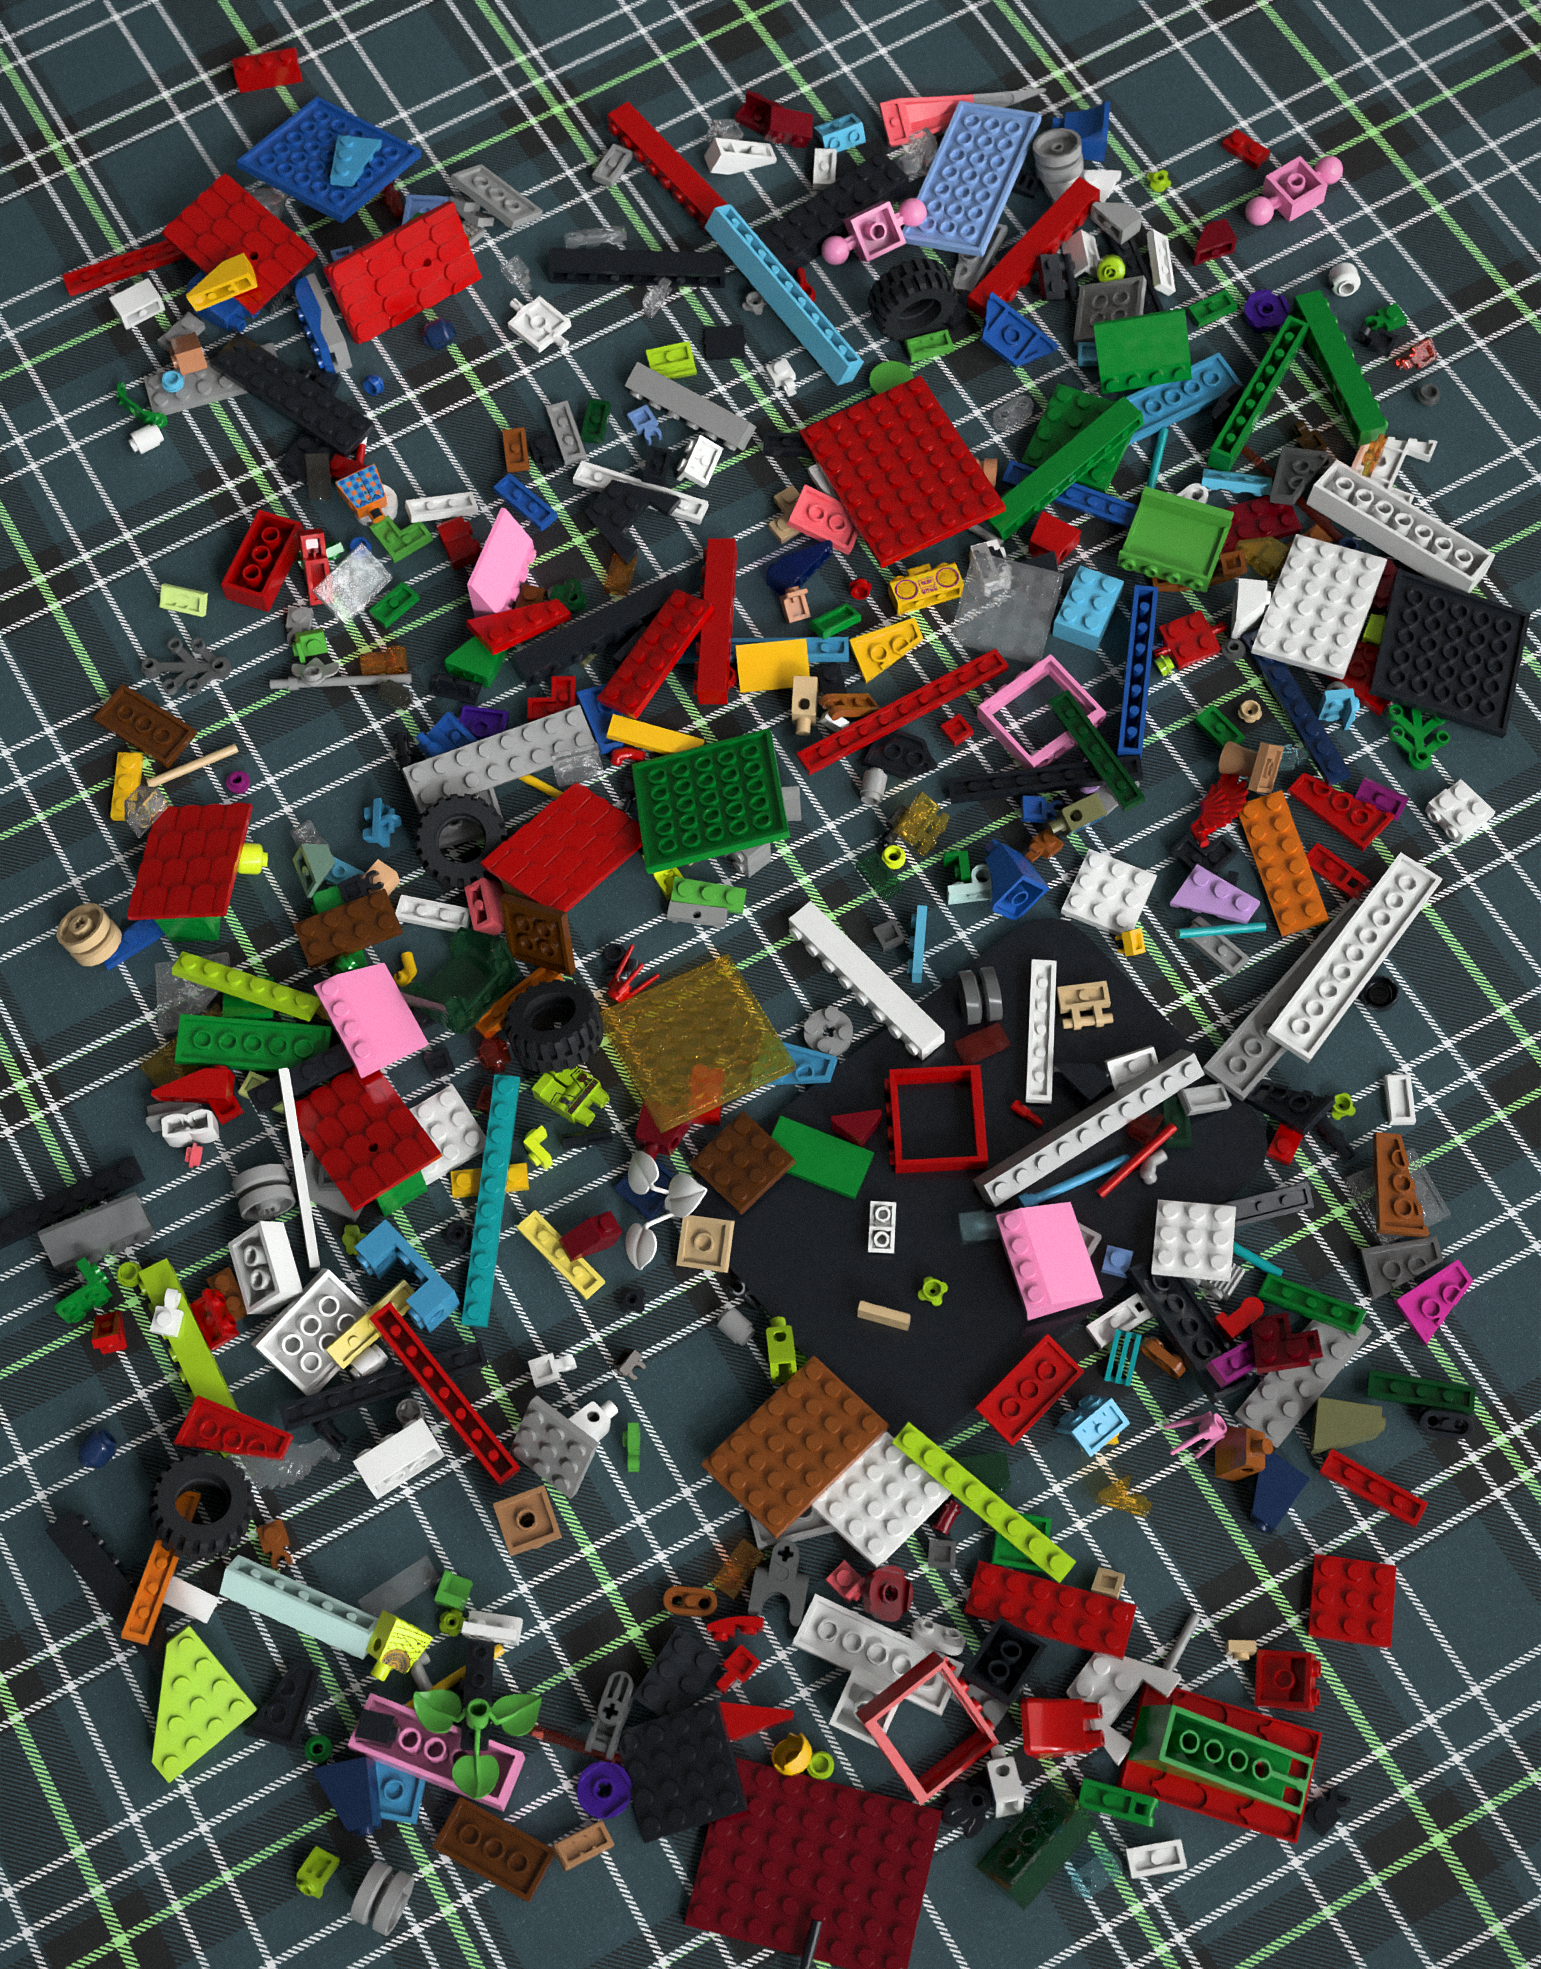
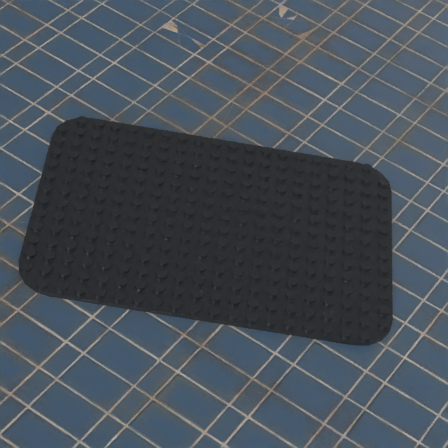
[692,918,1268,1442]

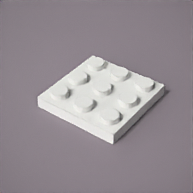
[1061,849,1157,935]
[410,1084,486,1185]
[1152,1200,1236,1282]

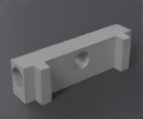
[667,901,728,929]

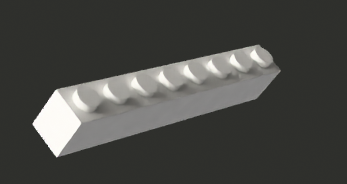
[789,901,945,1060]

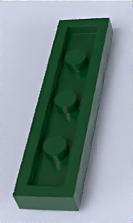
[1366,1370,1476,1415]

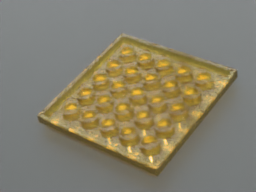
[600,954,797,1133]

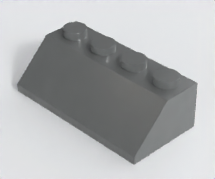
[37,1192,156,1274]

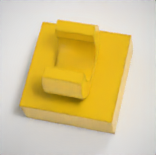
[1115,928,1146,957]

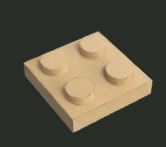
[676,1215,735,1273]

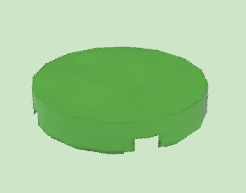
[869,361,914,395]

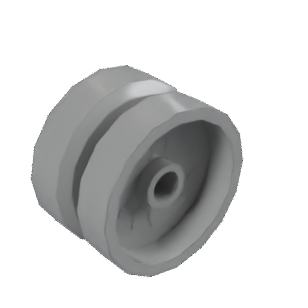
[1033,128,1084,184]
[232,1164,296,1221]
[350,1860,415,1936]

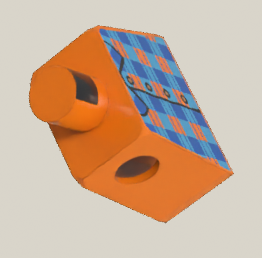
[335,464,388,523]

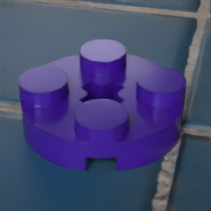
[1243,290,1289,333]
[577,1761,632,1820]

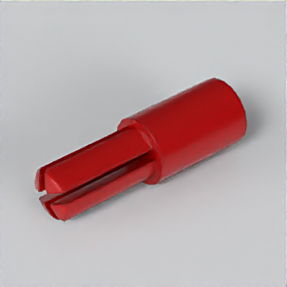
[1010,1099,1044,1128]

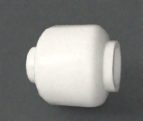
[1329,262,1360,297]

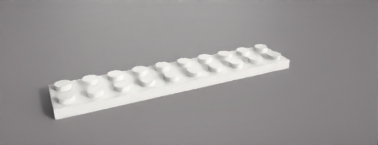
[1266,852,1442,1063]

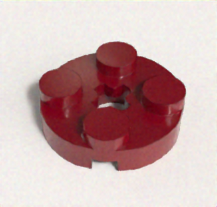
[863,1566,913,1621]

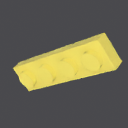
[516,1210,605,1300]
[325,1279,415,1369]

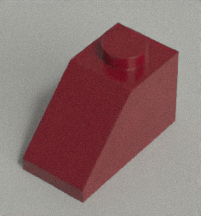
[1192,218,1237,266]
[558,1210,622,1262]

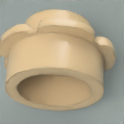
[1238,700,1262,723]

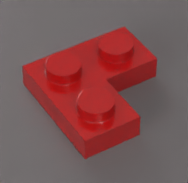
[527,676,576,723]

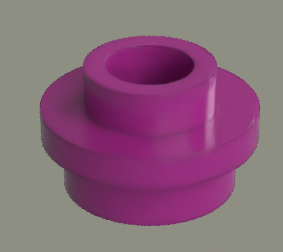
[226,771,250,794]

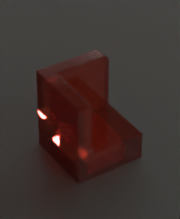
[1127,1113,1164,1144]

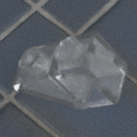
[124,785,170,837]

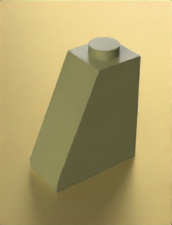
[1309,1397,1386,1456]

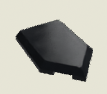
[862,730,938,780]

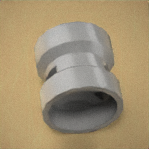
[396,1399,426,1426]

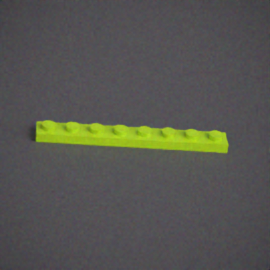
[892,1422,1076,1583]

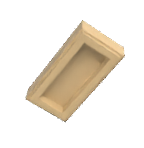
[857,1301,911,1331]

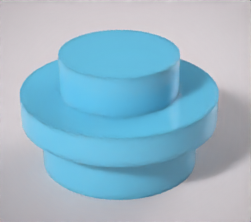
[161,370,184,393]

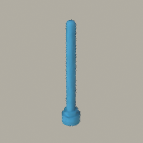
[1016,1154,1130,1208]

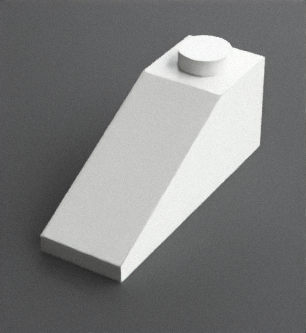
[704,138,777,175]

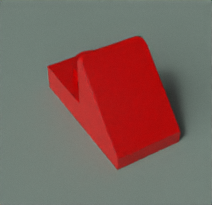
[91,1310,127,1354]

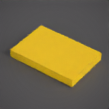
[736,639,810,693]

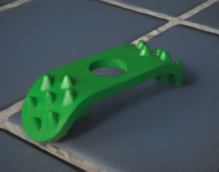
[115,382,168,429]

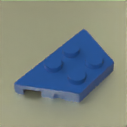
[980,292,1059,369]

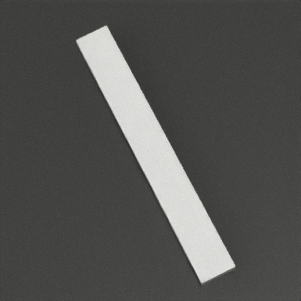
[278,1068,320,1272]

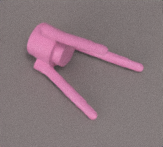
[1164,1411,1227,1458]

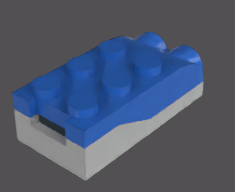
[292,273,352,374]

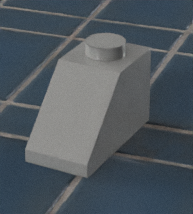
[1090,202,1142,245]

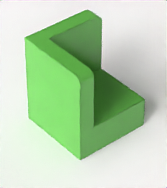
[434,1569,473,1613]

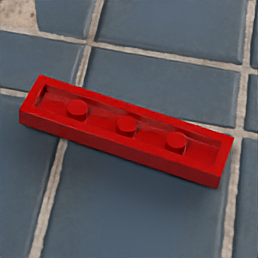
[1318,1449,1428,1528]

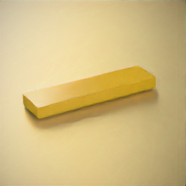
[606,714,705,755]

